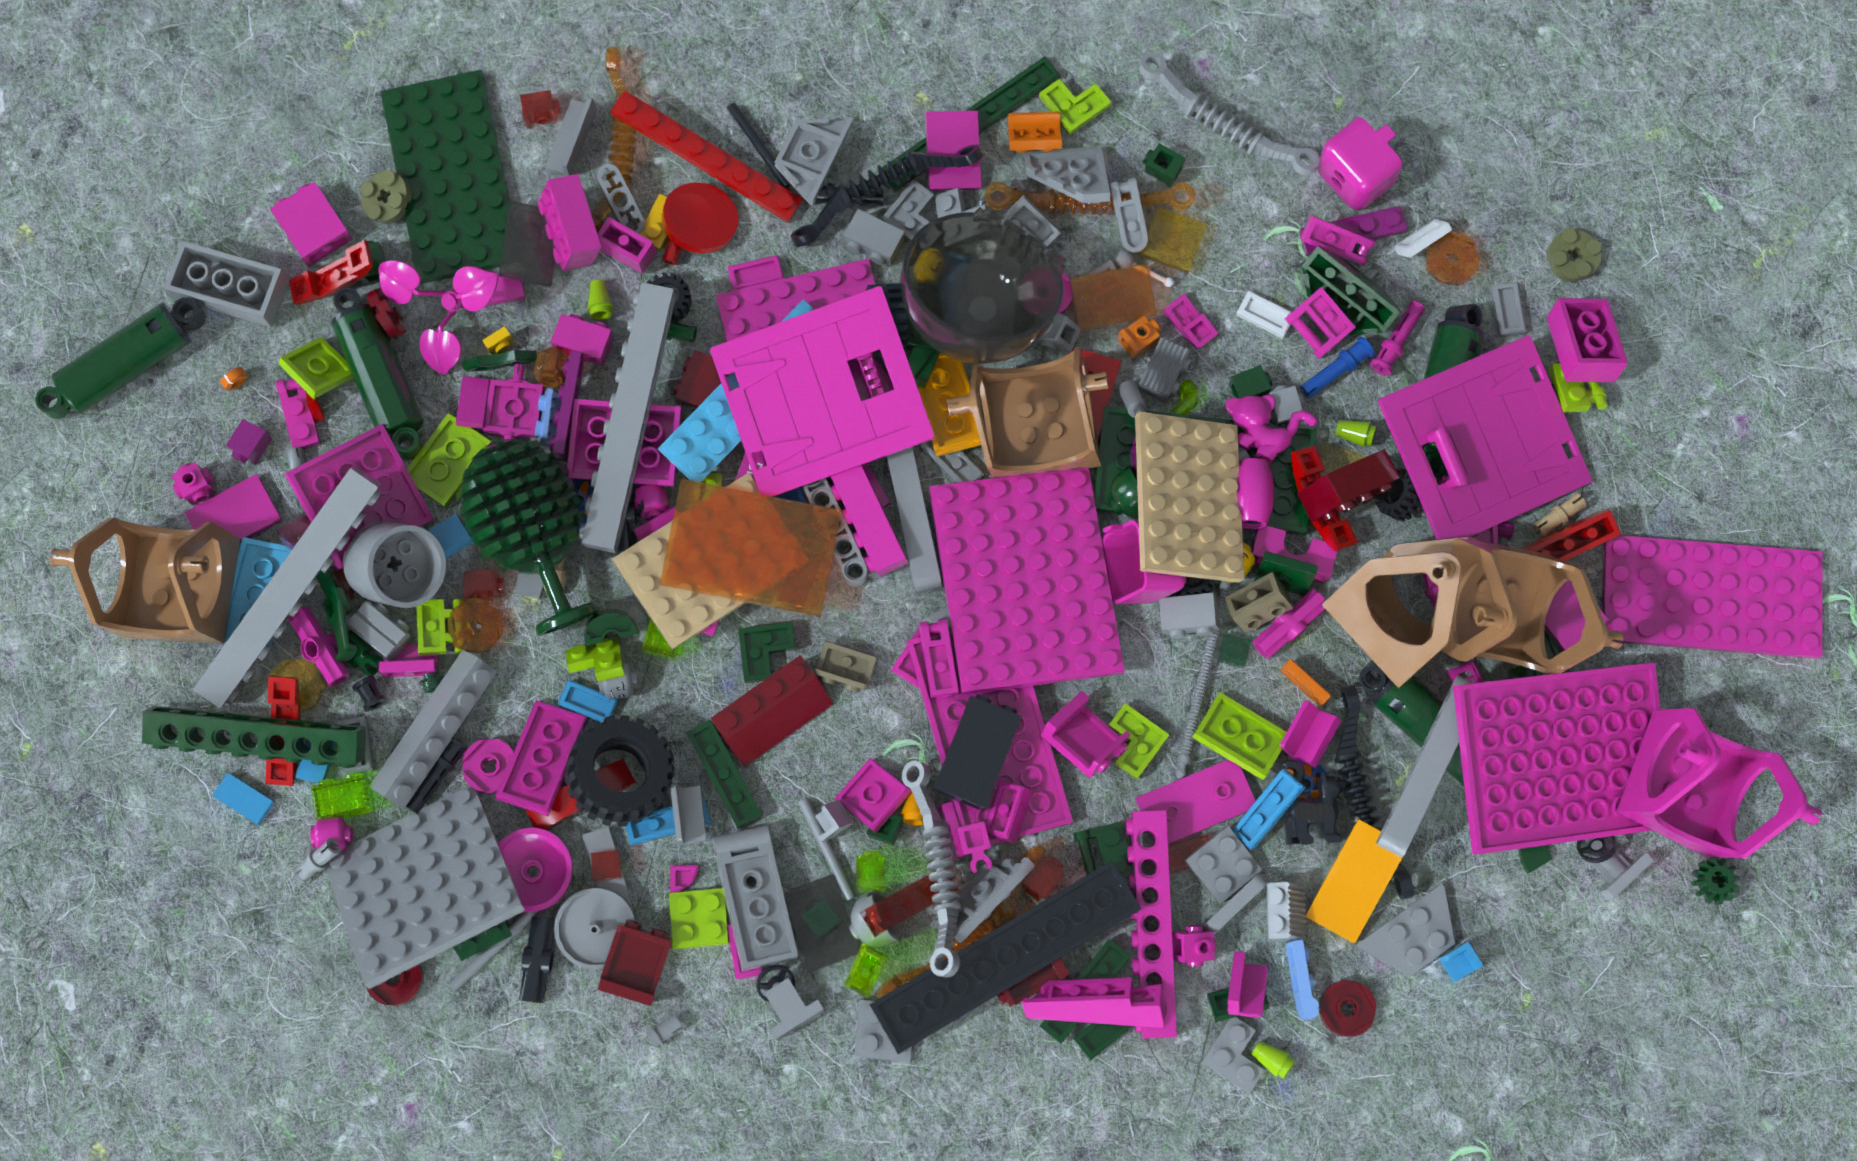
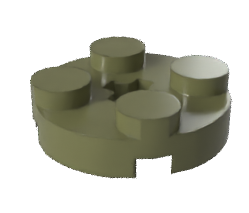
[360,170,412,224]
[1546,229,1601,282]

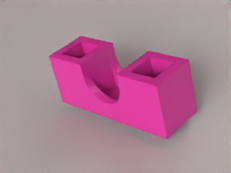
[1252,526,1337,583]

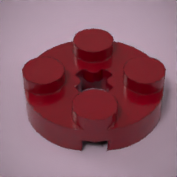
[366,287,407,340]
[366,964,424,1007]
[1319,980,1376,1037]

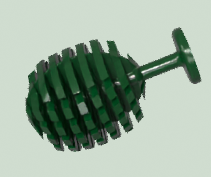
[456,439,599,636]

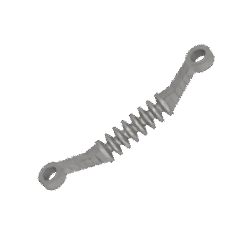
[1139,52,1320,176]
[902,761,961,978]

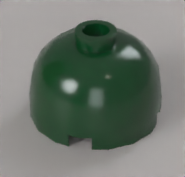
[1110,465,1139,520]

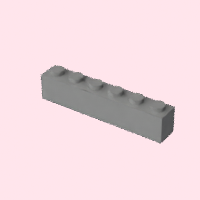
[369,650,497,810]

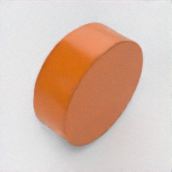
[220,367,248,391]

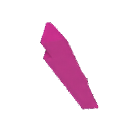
[1022,978,1164,1028]

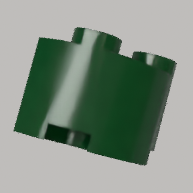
[584,609,639,646]

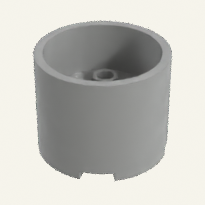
[343,521,446,608]

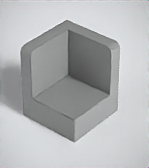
[815,800,854,842]

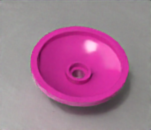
[498,828,573,912]

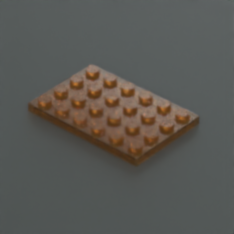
[660,479,842,617]

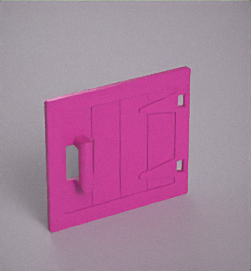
[710,286,935,500]
[1378,335,1592,540]

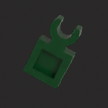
[337,629,383,676]

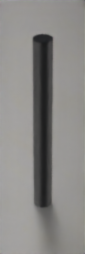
[727,103,791,189]

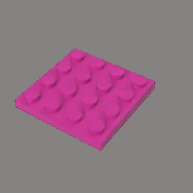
[284,424,434,570]

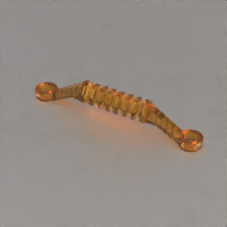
[591,46,637,233]
[985,182,1195,215]
[874,843,1046,999]

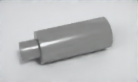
[1119,380,1147,418]

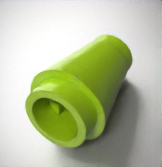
[587,279,614,321]
[1335,420,1377,448]
[1251,1040,1296,1079]

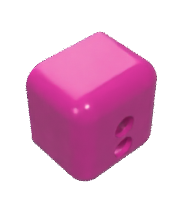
[1317,116,1403,210]
[1102,520,1186,604]

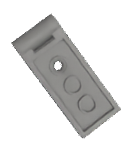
[712,825,798,972]

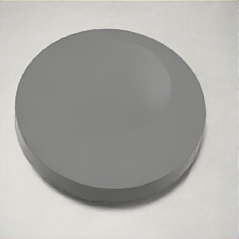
[554,887,636,969]

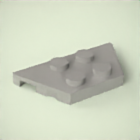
[775,117,853,206]
[952,858,1035,944]
[1355,884,1455,977]

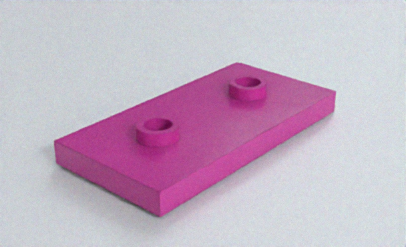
[496,700,588,816]
[1135,760,1256,845]

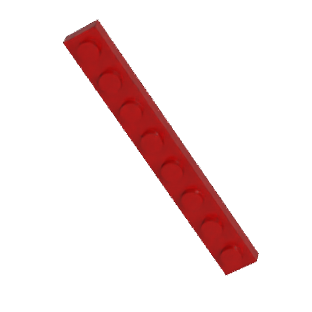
[611,90,802,223]

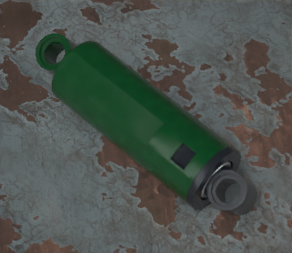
[331,287,424,460]
[35,297,206,419]
[1422,304,1484,478]
[1359,660,1464,786]

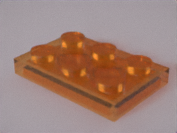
[1069,263,1157,330]

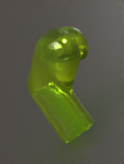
[1172,380,1198,415]

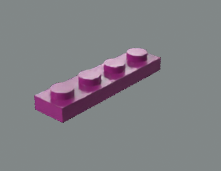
[1299,205,1408,256]
[550,351,585,462]

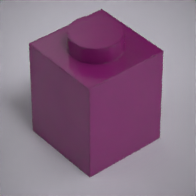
[226,419,272,465]

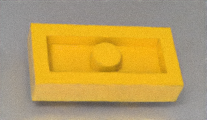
[639,194,667,252]

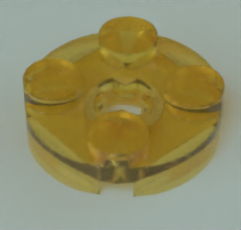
[269,659,325,713]

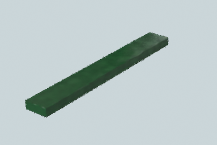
[882,56,1061,192]

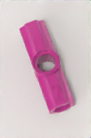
[1252,589,1325,660]
[288,607,350,688]

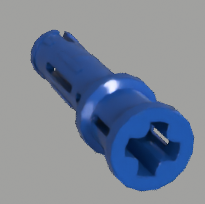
[1300,336,1375,399]

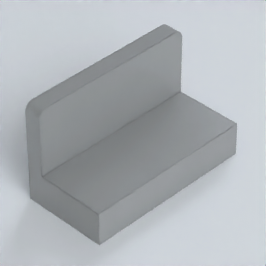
[670,786,707,845]

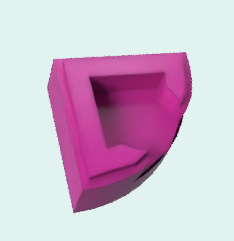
[670,865,699,893]

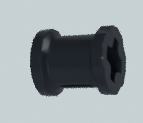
[352,676,387,712]

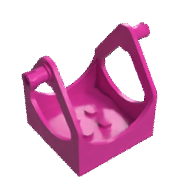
[1616,708,1822,858]

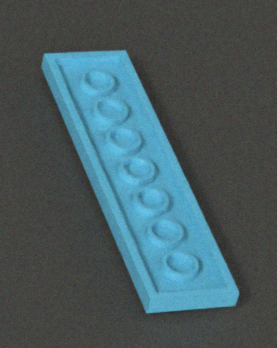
[658,299,814,486]

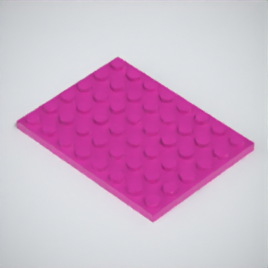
[929,468,1125,695]
[1453,662,1661,855]

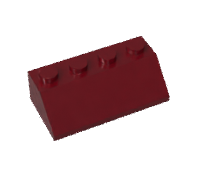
[710,655,833,767]

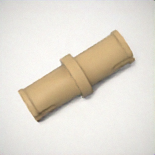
[1533,493,1587,537]

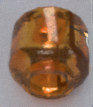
[533,347,569,388]

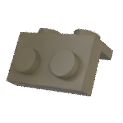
[814,640,878,692]

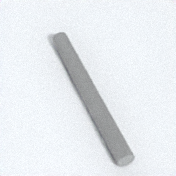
[798,798,856,902]
[448,911,539,991]

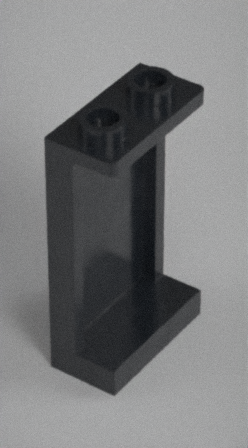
[932,694,1022,812]

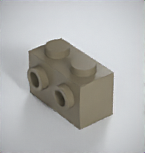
[1225,572,1293,633]

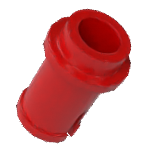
[662,235,682,266]

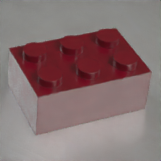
[1297,449,1400,522]

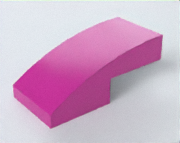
[1161,294,1219,350]

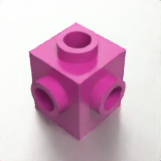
[171,462,217,505]
[1172,925,1216,966]

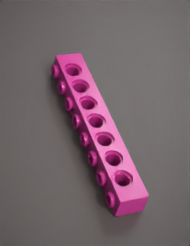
[1126,810,1177,1038]

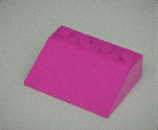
[567,399,684,487]

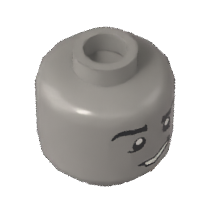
[598,662,639,700]

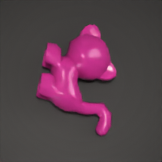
[1225,395,1318,464]

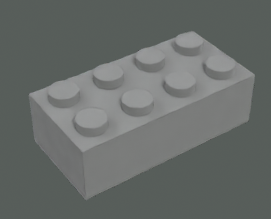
[163,241,289,327]

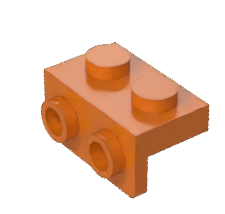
[1008,111,1062,153]

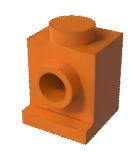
[1117,316,1161,360]

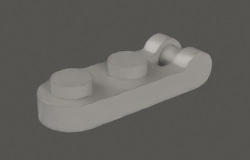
[1109,177,1148,253]

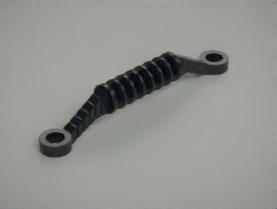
[790,144,983,247]
[1334,685,1414,900]

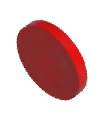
[662,182,738,254]

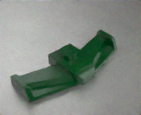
[906,283,946,389]
[316,569,357,662]

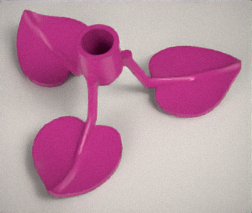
[379,260,499,374]

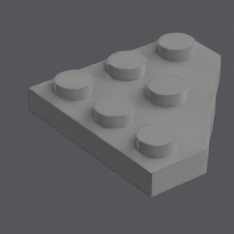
[1024,147,1110,203]

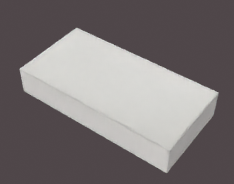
[1394,219,1452,258]
[1236,291,1291,339]

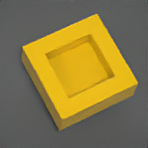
[482,326,514,355]

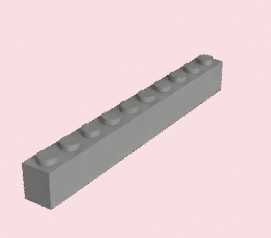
[579,282,676,554]
[193,465,382,709]

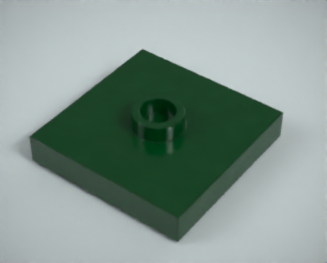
[1254,551,1318,596]

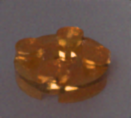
[1425,232,1480,286]
[448,598,504,653]

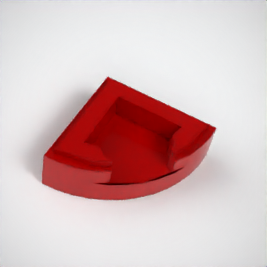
[305,391,325,423]

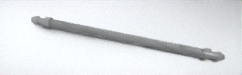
[1175,580,1233,779]

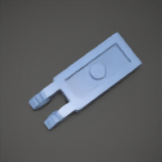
[1285,940,1319,1020]

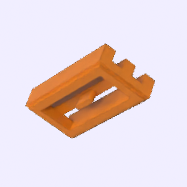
[1280,659,1331,708]

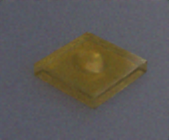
[1140,207,1207,274]

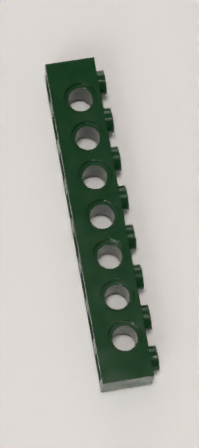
[142,706,366,768]

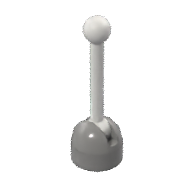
[1114,248,1174,288]

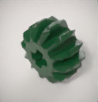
[1691,857,1741,905]

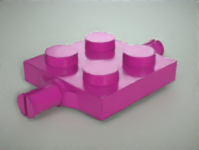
[483,364,545,439]

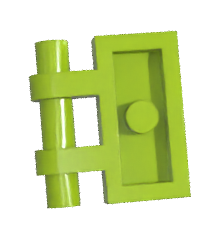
[1548,363,1608,412]
[417,599,468,655]

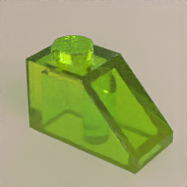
[856,851,886,893]
[844,943,889,998]

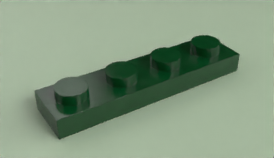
[686,720,762,829]
[1039,938,1131,1044]

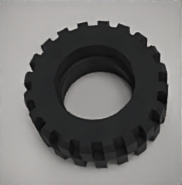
[565,715,675,827]

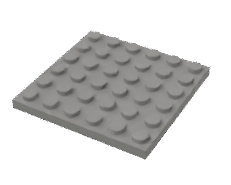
[325,785,525,989]

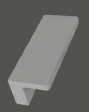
[545,97,597,177]

